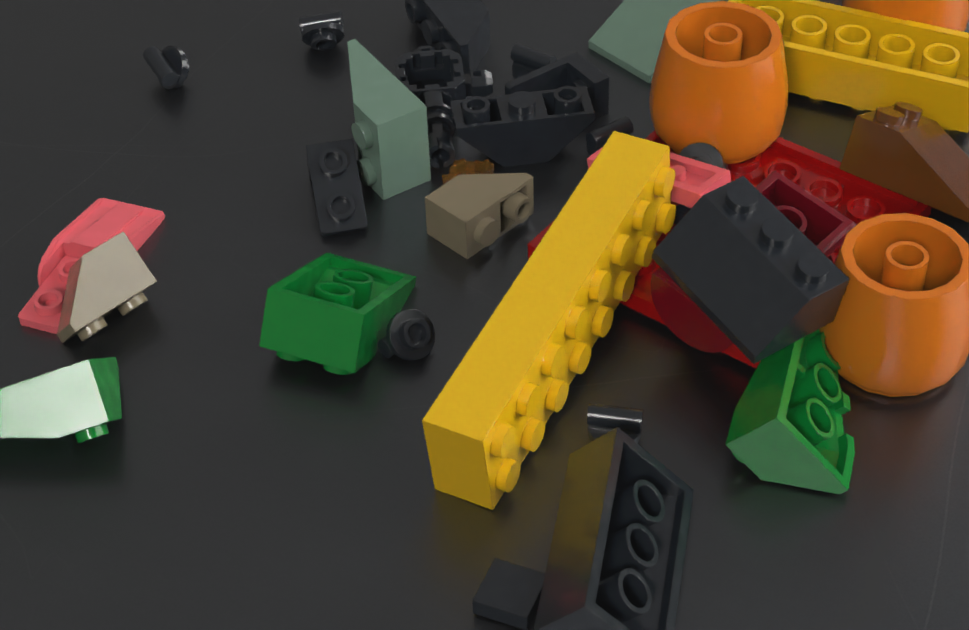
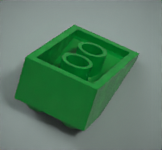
[259,252,417,375]

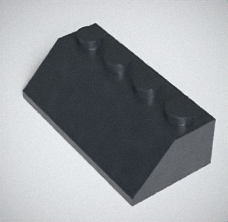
[534,427,694,630]

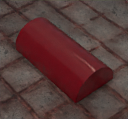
[651,170,856,353]

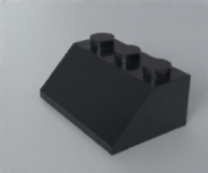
[652,176,850,364]

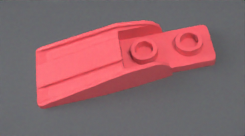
[18,198,165,334]

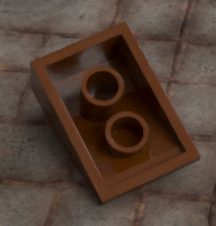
[839,102,969,222]

